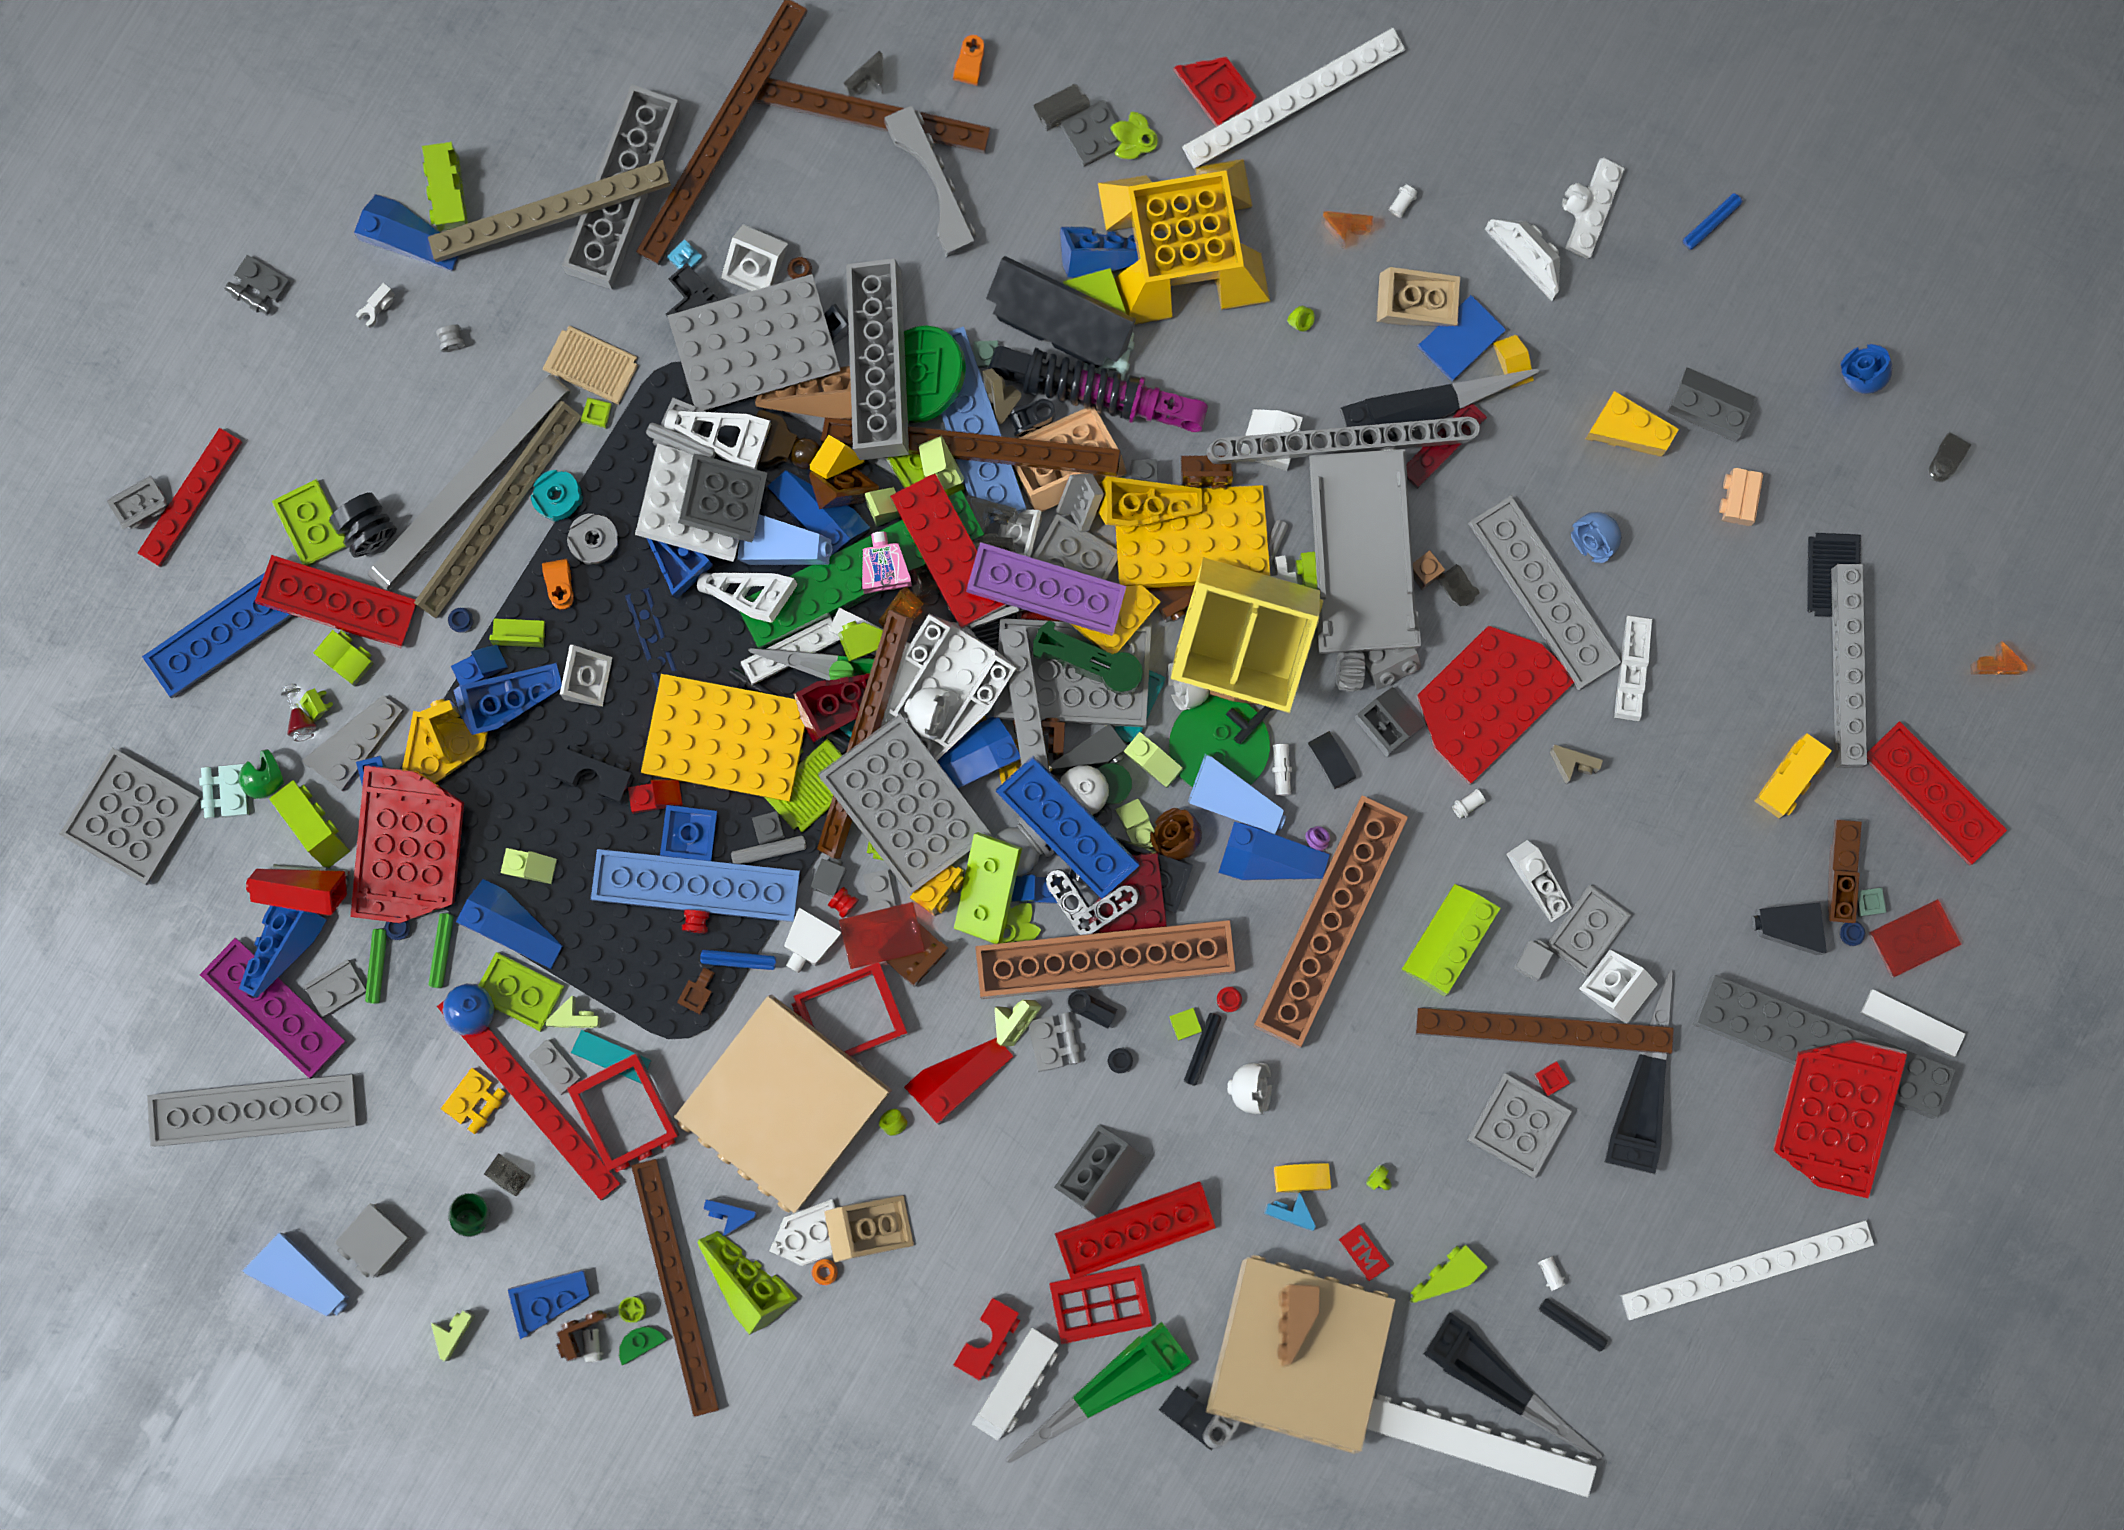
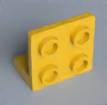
[910,865,964,916]

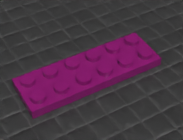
[199,938,347,1079]

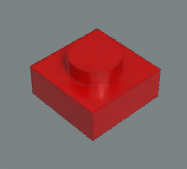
[1534,1061,1570,1096]

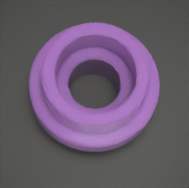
[1305,826,1330,851]

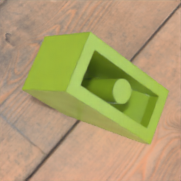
[838,620,883,662]

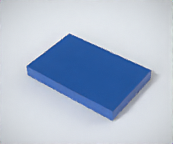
[1417,295,1506,382]

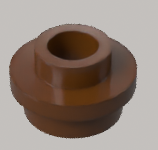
[787,257,812,279]

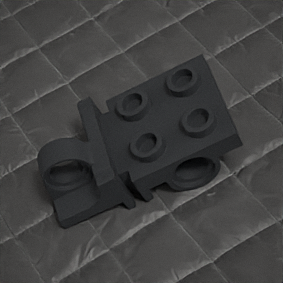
[666,263,719,317]

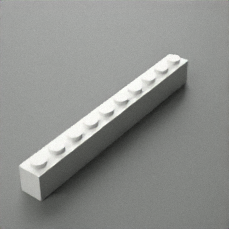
[1366,1394,1596,1497]

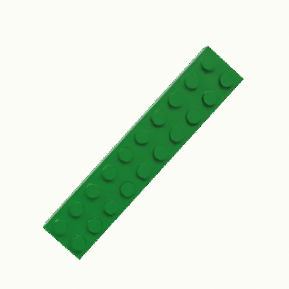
[739,491,985,649]

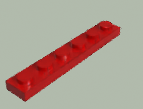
[137,427,243,568]

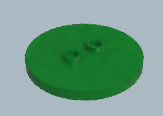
[904,326,966,423]
[1169,696,1270,788]

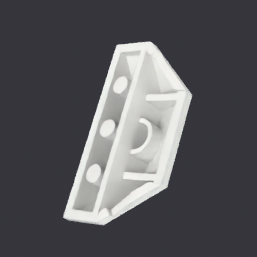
[1485,219,1560,301]

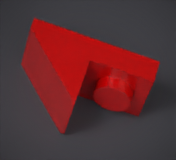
[628,780,683,814]

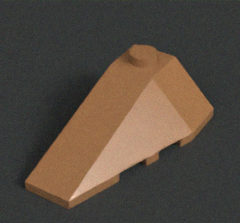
[755,366,852,420]

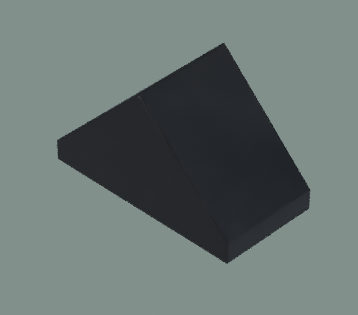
[824,304,849,345]

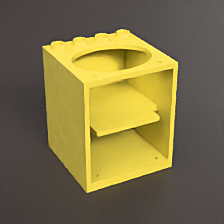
[1170,557,1323,713]

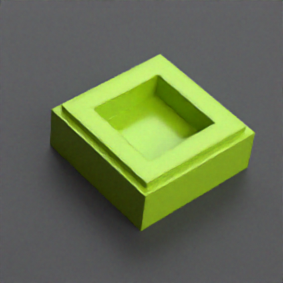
[581,397,612,429]
[1169,1008,1202,1041]

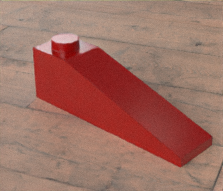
[904,1037,1014,1125]

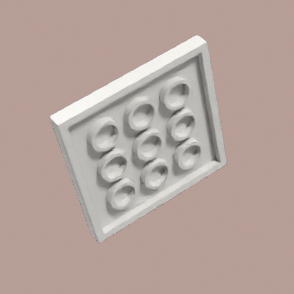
[635,444,739,562]

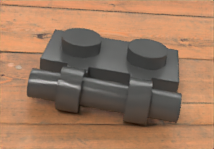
[224,255,290,315]

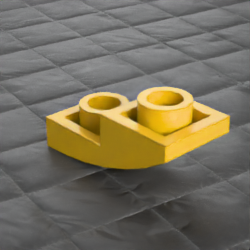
[1274,1164,1331,1193]

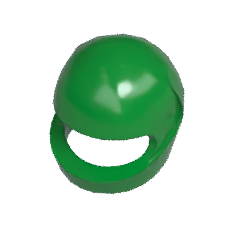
[238,749,284,799]

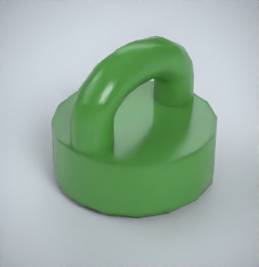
[829,659,855,680]

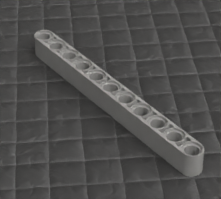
[368,374,570,591]
[1207,417,1480,464]

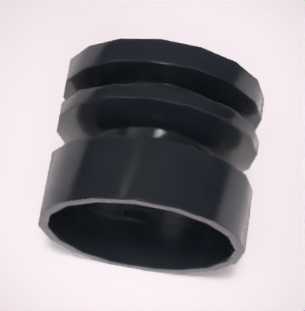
[329,492,397,558]

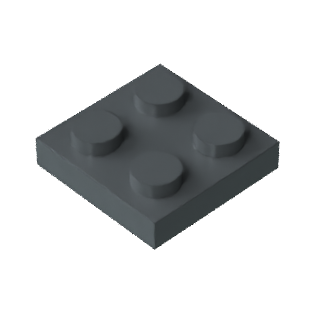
[1060,100,1122,167]

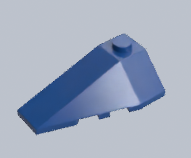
[354,194,458,271]
[453,663,562,735]
[456,879,563,969]
[239,905,326,998]

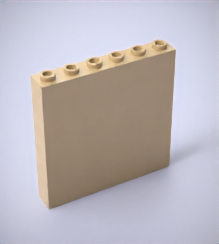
[674,995,892,1213]
[1206,1255,1395,1454]

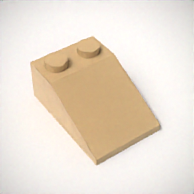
[1377,267,1460,326]
[824,1195,914,1262]

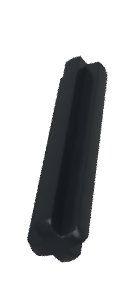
[1184,1013,1222,1086]
[1538,1298,1608,1352]

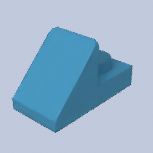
[1264,1193,1315,1231]

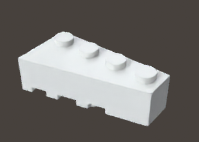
[972,1328,1058,1441]

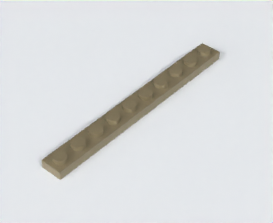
[428,160,671,262]
[414,401,582,619]

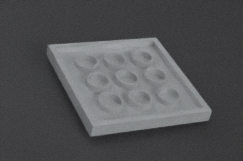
[59,747,201,886]

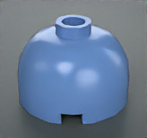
[1571,512,1622,563]

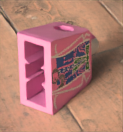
[862,531,912,594]

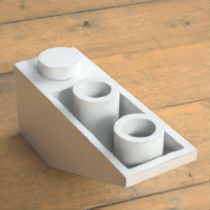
[1507,840,1572,922]

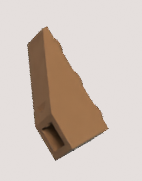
[1278,1285,1319,1367]

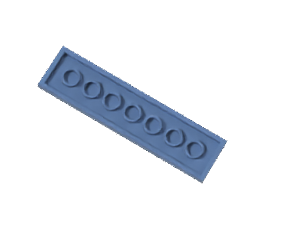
[941,326,1027,527]
[591,849,800,922]

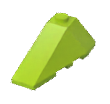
[697,1231,797,1335]

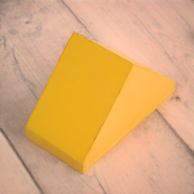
[1493,335,1534,389]
[810,435,864,479]

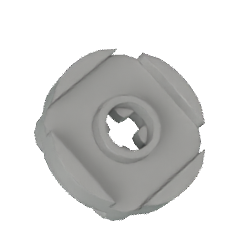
[567,513,618,565]

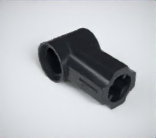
[1066,990,1118,1029]

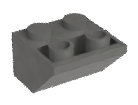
[1354,687,1425,757]

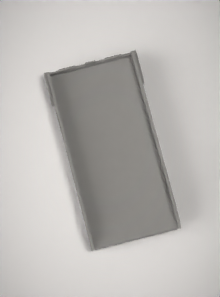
[1309,449,1421,654]

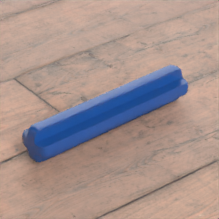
[1683,193,1743,250]
[700,950,776,970]

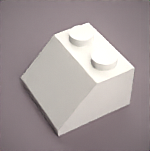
[721,225,788,291]
[1241,409,1303,471]
[1579,950,1658,1024]

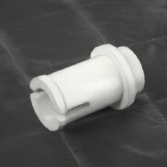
[1388,184,1417,218]
[1452,789,1486,819]
[1538,1256,1565,1291]
[582,1329,603,1362]

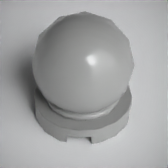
[994,816,1055,877]

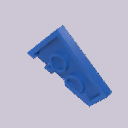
[508,1269,590,1340]

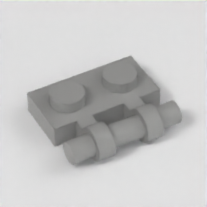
[1028,1012,1081,1072]

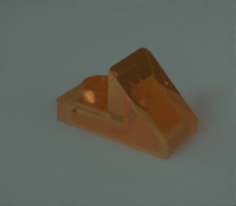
[1321,211,1373,248]
[878,587,924,627]
[1971,641,2027,675]

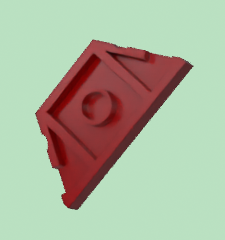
[1173,57,1256,127]

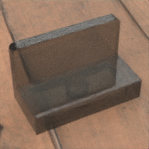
[1033,84,1090,132]

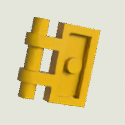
[441,1068,506,1135]

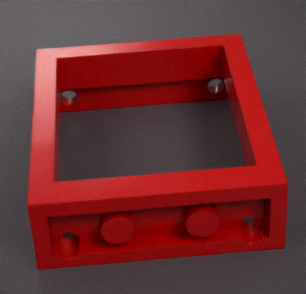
[791,962,908,1057]
[567,1053,680,1173]

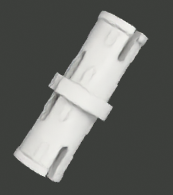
[1272,744,1292,796]

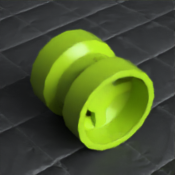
[618,1297,647,1323]

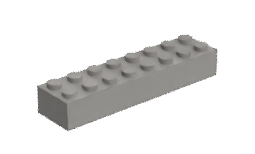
[562,84,681,290]
[846,258,909,460]

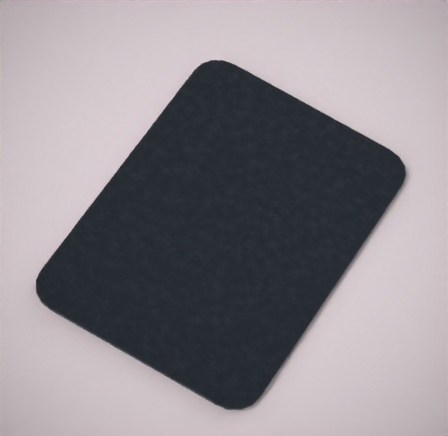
[400,362,957,1040]

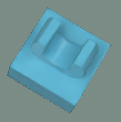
[667,239,703,270]

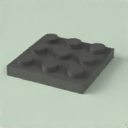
[678,453,767,543]

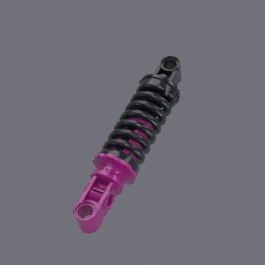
[988,346,1208,432]

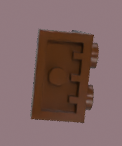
[1181,456,1233,490]
[1014,718,1065,760]
[878,917,949,988]

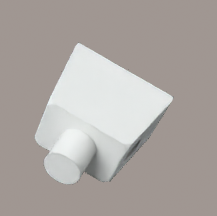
[784,908,842,973]

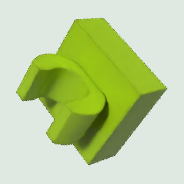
[299,688,333,722]

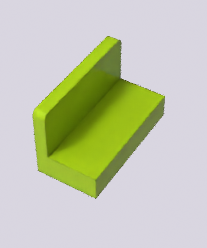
[489,619,545,647]

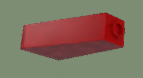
[246,869,347,915]

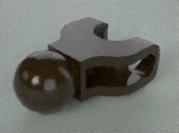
[756,410,821,469]

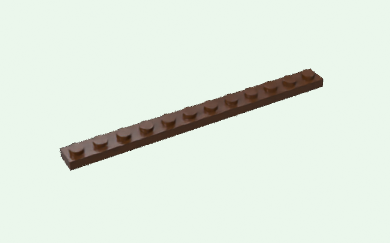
[636,0,808,266]
[821,417,1121,477]

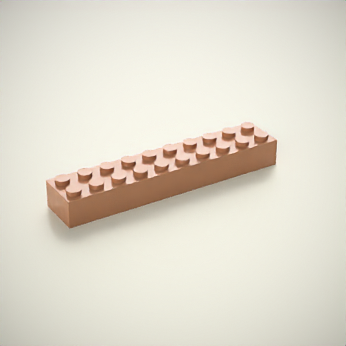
[1253,795,1408,1049]
[975,920,1235,999]

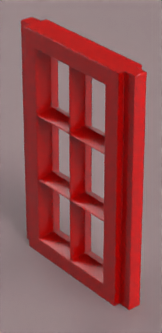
[1049,1265,1152,1344]

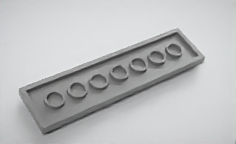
[1468,496,1621,690]
[147,1075,358,1147]

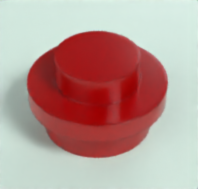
[1216,987,1242,1012]

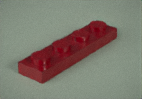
[1406,403,1487,489]

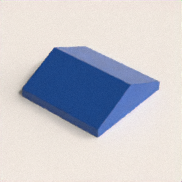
[660,805,717,861]

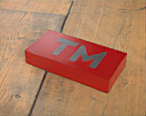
[1338,1224,1389,1281]

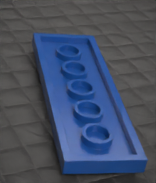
[142,572,293,698]
[996,755,1139,899]

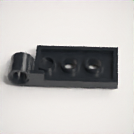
[1069,836,1194,913]

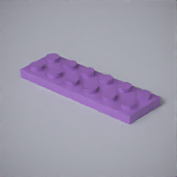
[966,542,1126,636]

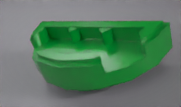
[619,1327,668,1366]

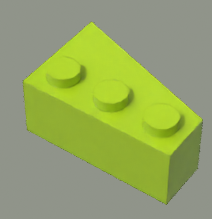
[422,142,468,232]

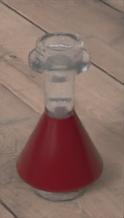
[281,684,317,742]

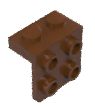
[1146,585,1195,623]
[556,1310,611,1362]

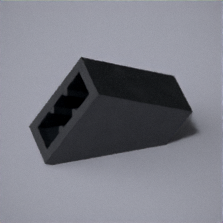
[1752,902,1827,955]

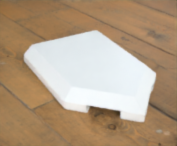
[769,1199,836,1266]

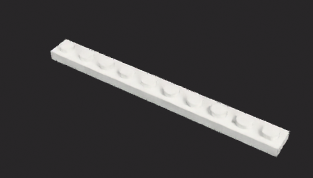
[1182,28,1405,168]
[1621,1221,1874,1320]

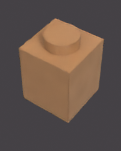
[1413,550,1445,590]

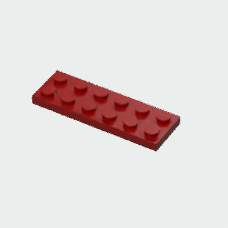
[890,473,1006,629]
[255,555,417,649]
[1867,721,2007,866]
[1054,1181,1216,1280]

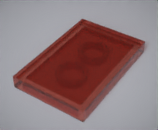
[1869,899,1961,978]
[839,902,925,969]

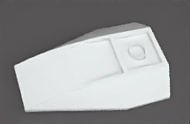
[880,614,1016,760]

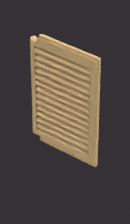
[542,326,638,405]

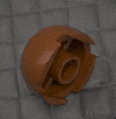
[1150,808,1202,860]

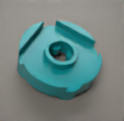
[531,470,583,522]

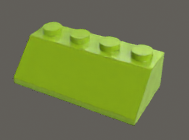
[1401,884,1501,997]

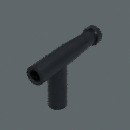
[1225,706,1274,745]

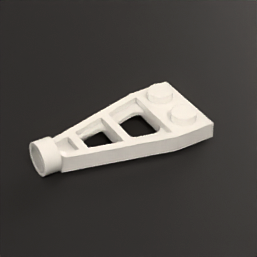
[665,409,771,470]
[697,572,797,623]

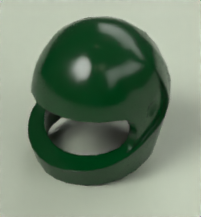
[448,1193,491,1237]

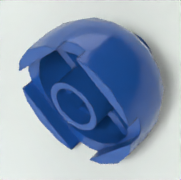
[1841,344,1893,394]
[443,983,494,1035]

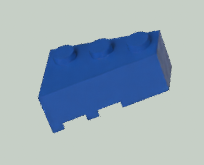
[647,538,713,599]

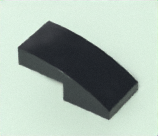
[1308,731,1356,790]

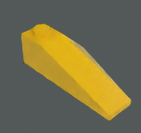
[1097,476,1202,528]

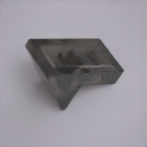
[843,51,884,96]
[966,495,1019,536]
[908,567,941,600]

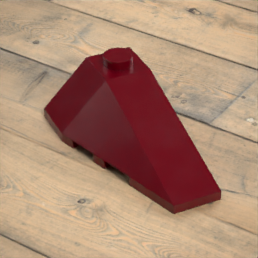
[794,673,870,742]

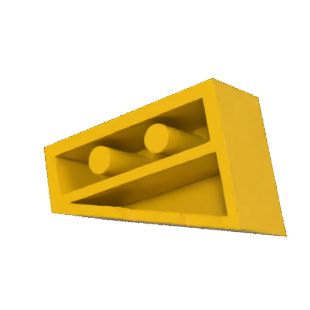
[1585,391,1679,457]
[1754,733,1832,818]

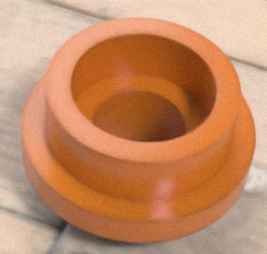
[812,1259,838,1285]

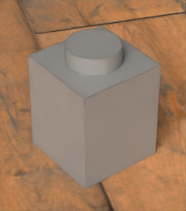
[1513,940,1553,982]

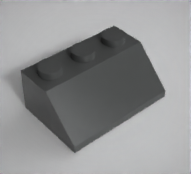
[1667,367,1755,442]
[1054,1125,1146,1218]

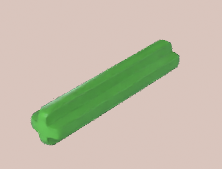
[428,913,454,989]
[365,928,387,1004]

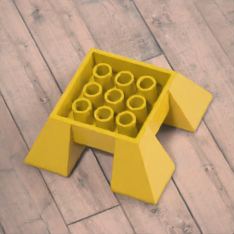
[1098,159,1270,325]

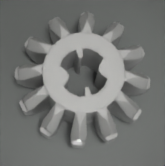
[1335,651,1365,692]

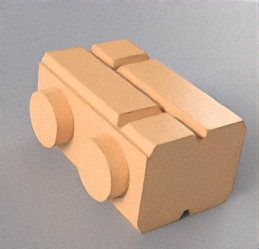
[1719,468,1763,526]

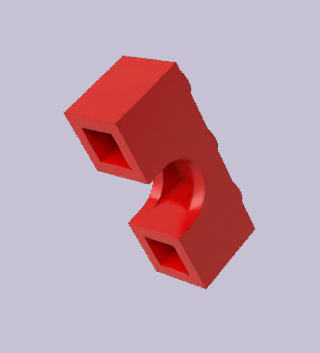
[953,1297,1021,1381]

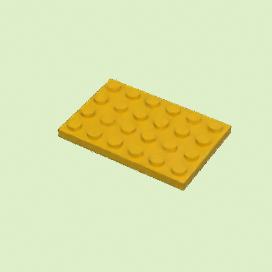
[1115,485,1270,588]
[641,674,805,802]

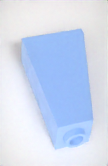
[738,514,832,565]
[1188,754,1286,834]
[243,1233,349,1316]

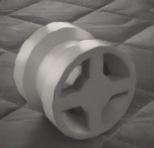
[436,325,465,352]

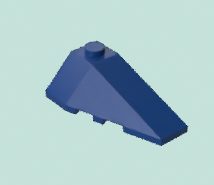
[1060,227,1139,278]
[767,470,870,555]
[937,716,1021,789]
[1218,821,1330,881]

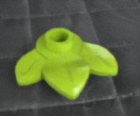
[1111,112,1158,160]
[1002,903,1041,943]

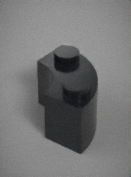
[1159,1385,1223,1451]

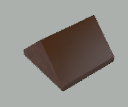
[809,467,879,509]

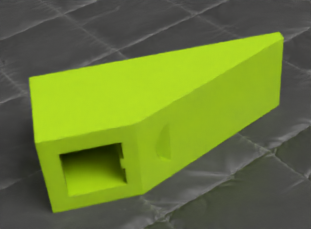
[1409,1245,1488,1303]

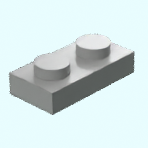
[863,869,899,925]
[528,1039,581,1095]

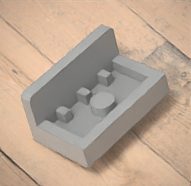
[1056,474,1103,531]
[107,475,167,530]
[1363,648,1421,690]

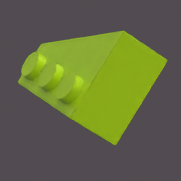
[269,780,351,869]

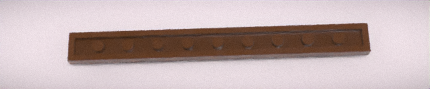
[755,78,990,154]
[817,610,913,859]
[1416,1008,1673,1054]
[631,1159,719,1417]

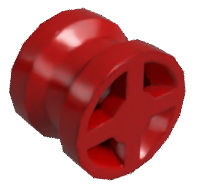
[828,887,859,919]
[682,910,709,933]

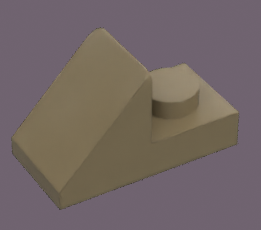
[982,368,1022,425]
[1550,745,1603,784]

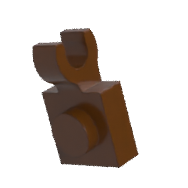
[677,968,715,1015]

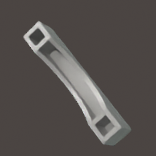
[884,105,976,257]
[1000,626,1050,772]

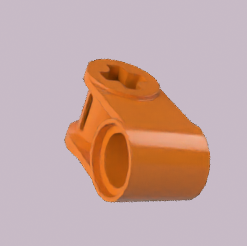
[953,35,984,86]
[542,559,574,610]

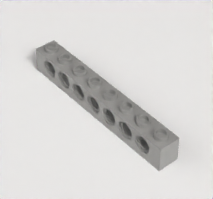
[1831,564,1867,768]

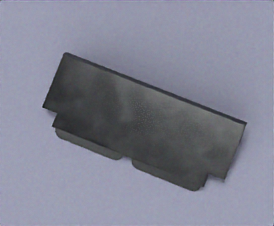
[986,256,1136,368]

